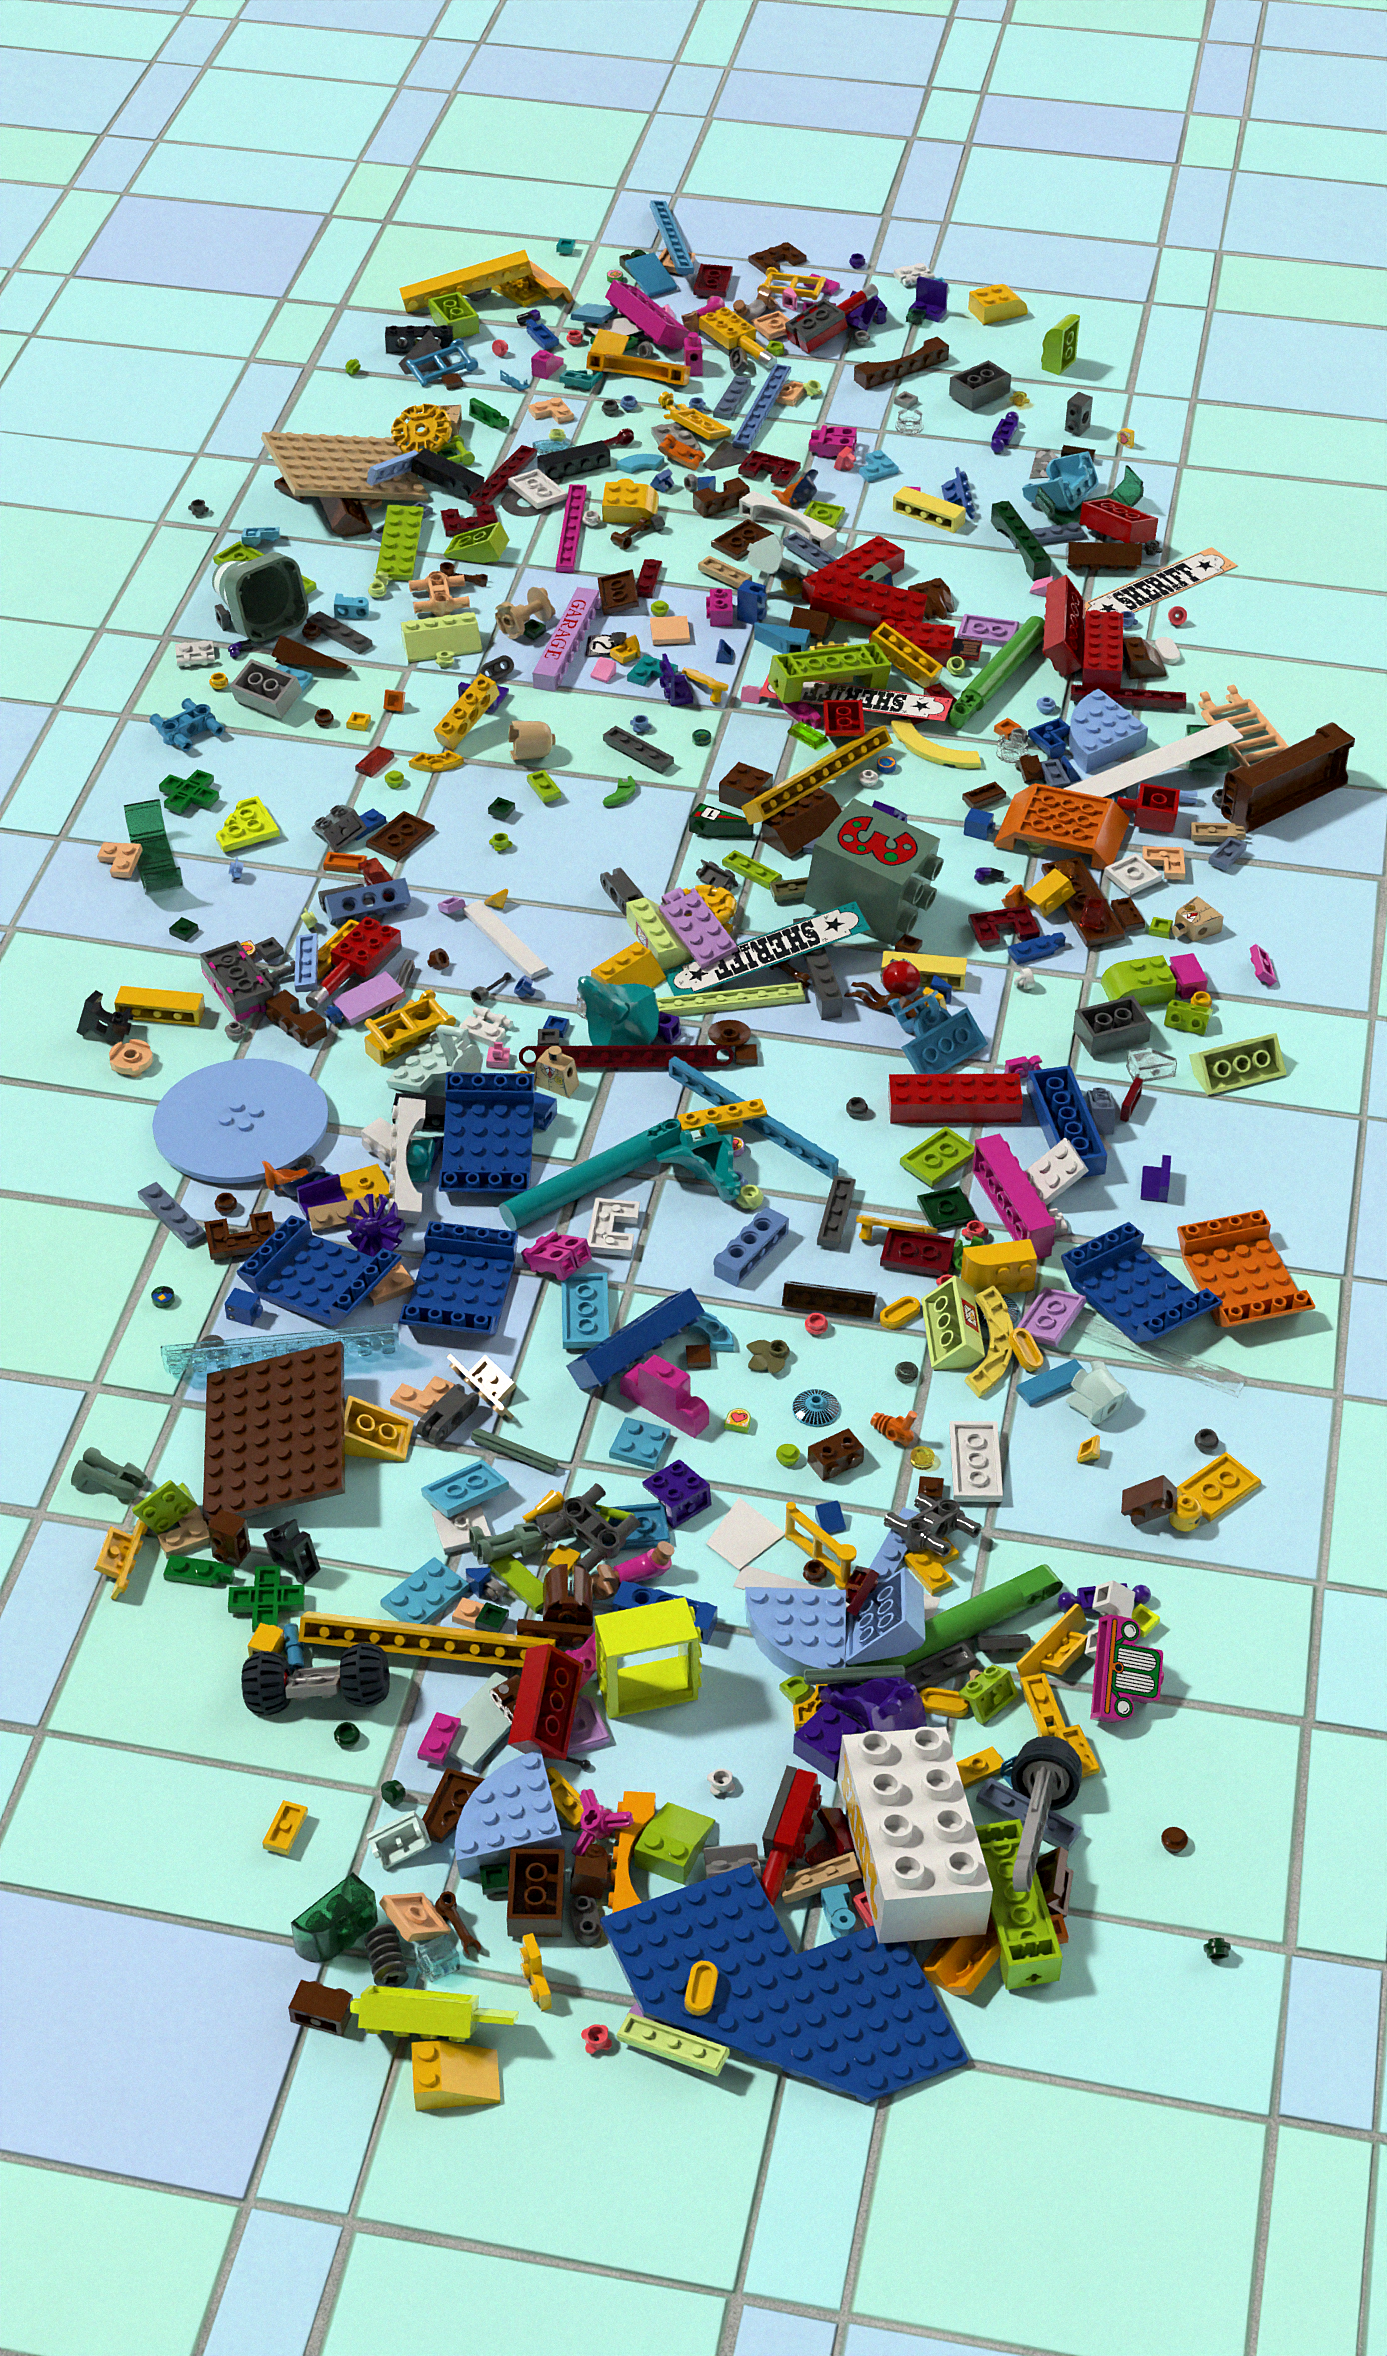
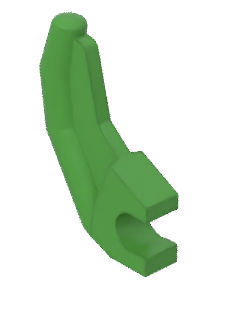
[603,776,636,806]

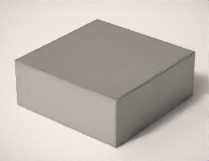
[894,391,918,410]

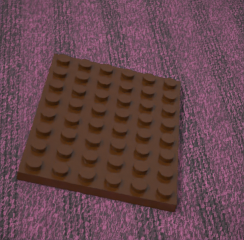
[202,1341,345,1526]

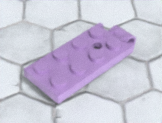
[658,887,738,969]

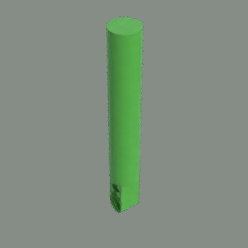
[948,616,1045,728]
[847,1564,1063,1686]

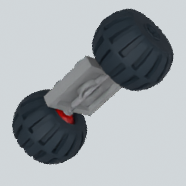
[241,1643,390,1716]

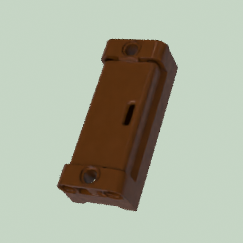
[1221,722,1355,834]

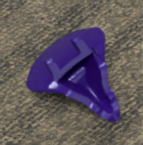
[818,1677,927,1732]

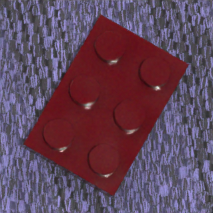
[693,264,733,298]
[880,1228,956,1276]

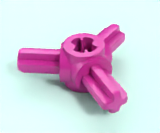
[571,1789,634,1856]

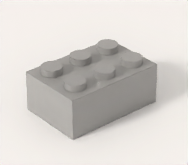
[229,659,303,719]

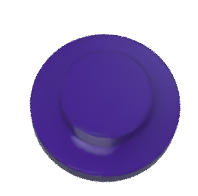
[849,253,865,268]

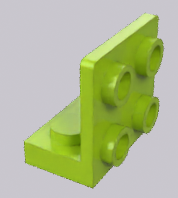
[132,1480,198,1535]

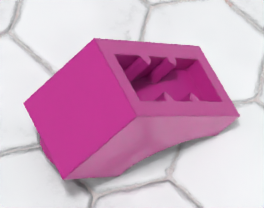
[531,350,564,380]

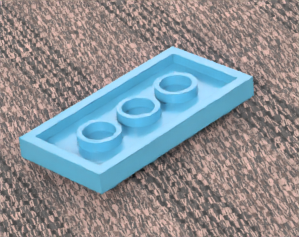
[561,1273,609,1349]

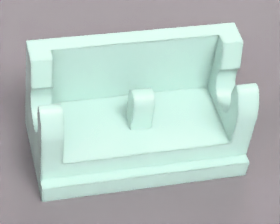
[366,1811,432,1870]

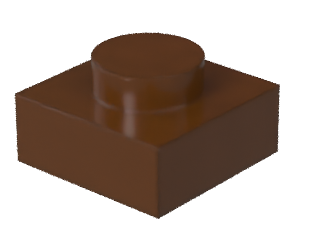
[918,1476,944,1501]

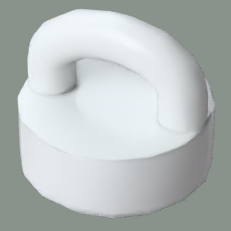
[1014,968,1035,990]

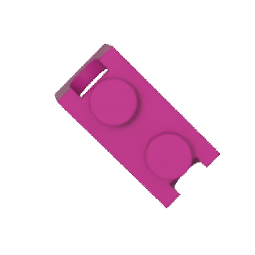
[1169,953,1208,1000]

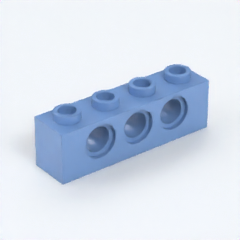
[324,878,412,925]
[713,1206,789,1287]

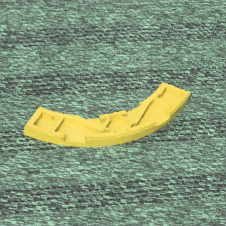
[891,719,981,769]
[964,1285,1014,1398]

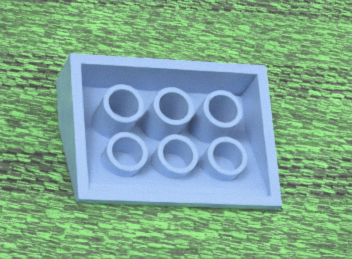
[846,1567,925,1665]

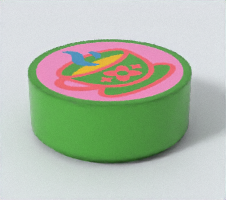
[607,270,623,283]

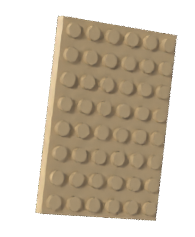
[261,431,429,501]

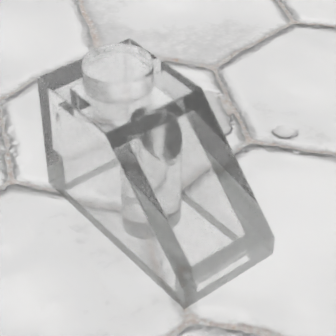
[1126,1047,1177,1082]

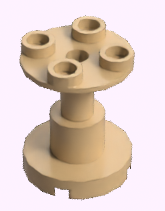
[495,587,556,639]

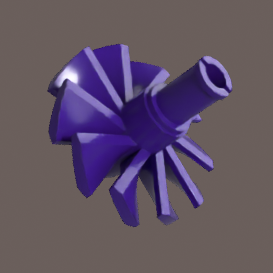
[346,1194,406,1257]

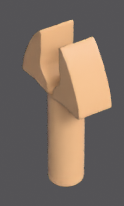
[354,499,382,509]

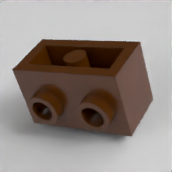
[807,1428,864,1481]
[207,1509,251,1568]

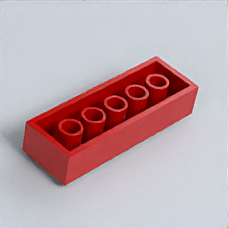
[802,535,905,603]
[809,568,928,628]
[1042,575,1085,677]
[1082,610,1123,691]
[888,1073,1023,1123]

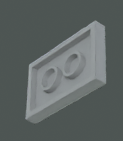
[651,422,701,461]

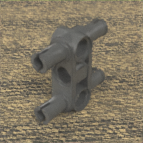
[542,1483,641,1573]
[883,1493,982,1558]

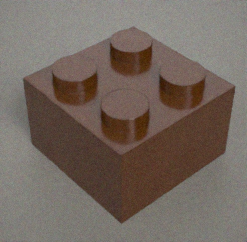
[719,762,773,810]

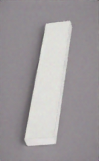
[463,900,548,979]

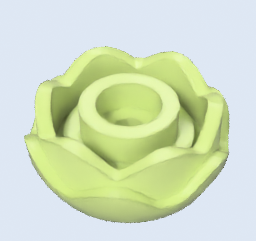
[735,1185,764,1210]

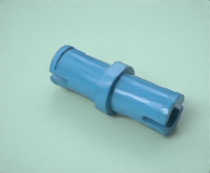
[284,1623,304,1673]

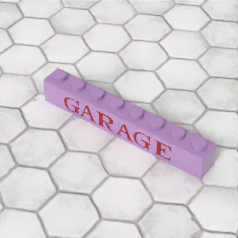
[533,587,601,692]

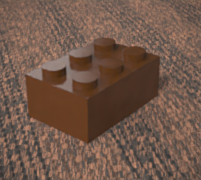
[507,1849,566,1937]

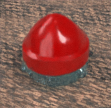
[880,958,922,996]

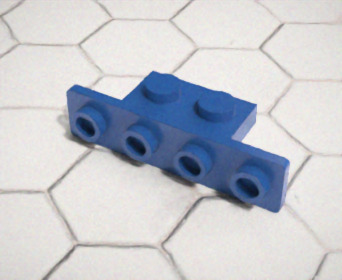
[941,467,975,520]

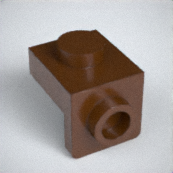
[1015,754,1044,783]

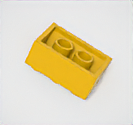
[591,941,666,988]

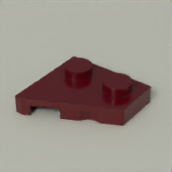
[844,1565,879,1616]

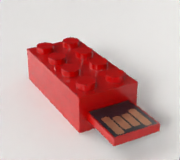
[869,618,982,667]

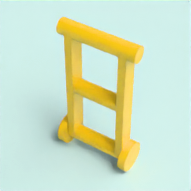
[757,267,826,300]
[364,989,456,1053]
[785,1502,857,1590]

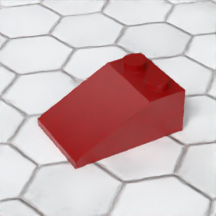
[823,700,865,736]

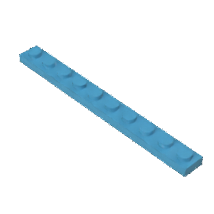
[650,200,694,276]
[669,1056,839,1179]

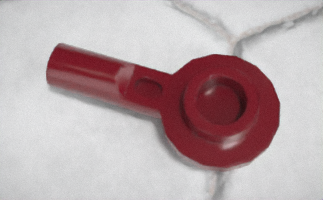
[603,428,634,447]

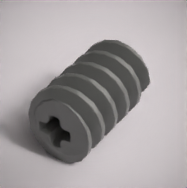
[364,1924,409,1987]

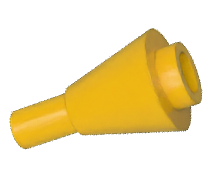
[522,1489,565,1523]

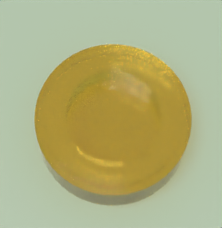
[910,1446,935,1470]

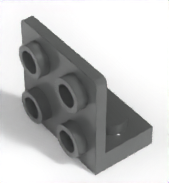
[311,805,367,852]

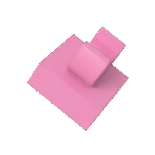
[486,1042,511,1069]

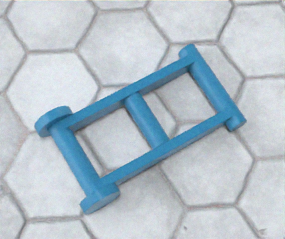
[406,339,478,387]

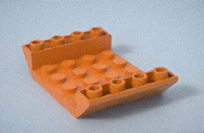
[994,783,1130,870]
[1177,1209,1316,1327]

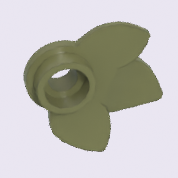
[746,1340,790,1374]

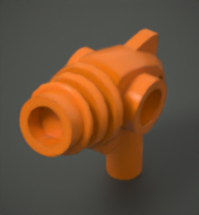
[870,1411,917,1447]

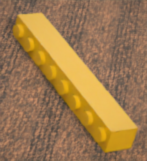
[399,249,533,313]

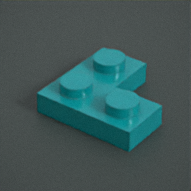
[627,655,678,686]

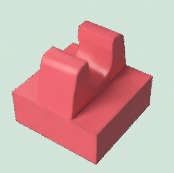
[834,446,856,471]

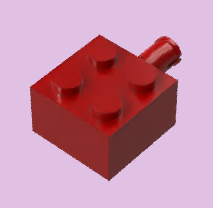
[1117,783,1180,833]

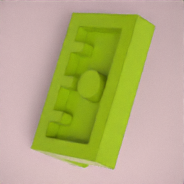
[1164,999,1213,1035]
[958,1665,1018,1724]

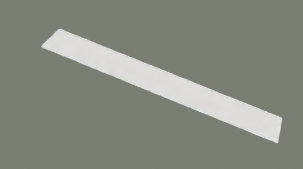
[1064,720,1244,797]

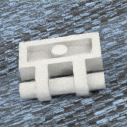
[893,263,935,286]
[175,640,215,667]
[459,1007,513,1047]

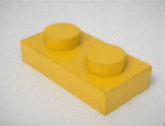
[262,1800,308,1856]

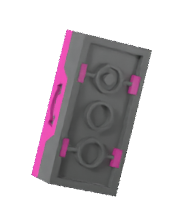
[199,940,274,1022]

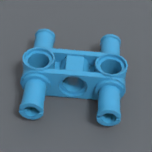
[149,698,225,752]

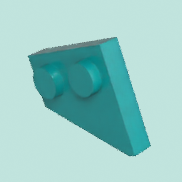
[559,370,603,390]

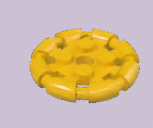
[391,403,452,454]
[664,885,737,925]

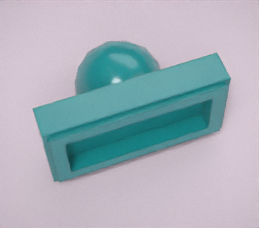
[406,1139,435,1182]

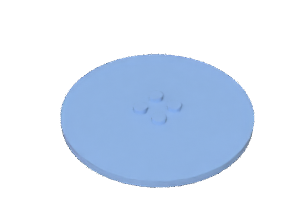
[152,1059,329,1183]

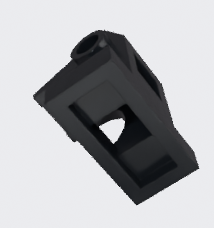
[76,990,134,1042]
[262,1519,321,1584]

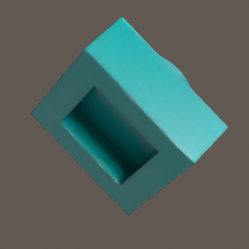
[556,238,576,254]

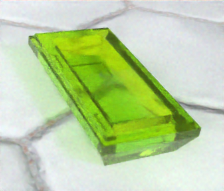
[787,721,829,750]

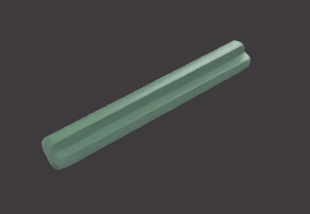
[471,1428,559,1473]
[804,1665,905,1685]

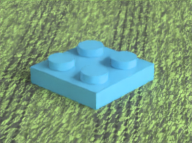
[609,1417,671,1470]

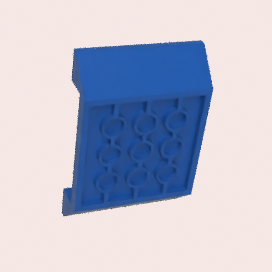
[439,1072,535,1193]
[236,1215,402,1326]
[398,1221,518,1335]
[1061,1222,1223,1343]

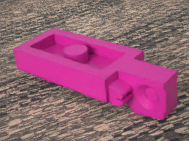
[778,699,822,729]

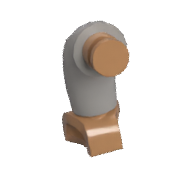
[733,287,778,323]

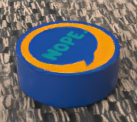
[877,756,896,773]

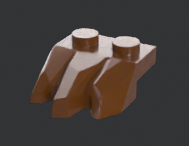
[908,578,955,620]

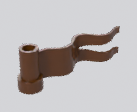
[844,982,925,1020]

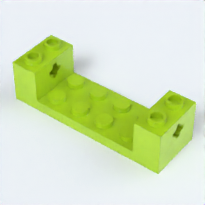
[768,642,891,703]
[975,1819,1063,1990]

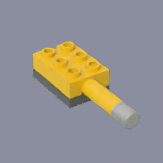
[699,307,777,369]

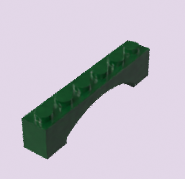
[991,500,1051,581]

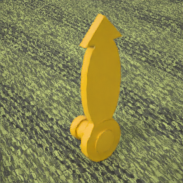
[682,667,729,703]
[856,1215,937,1240]

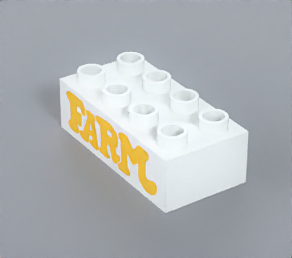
[837,1727,993,1944]

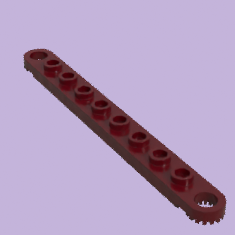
[519,1045,734,1067]

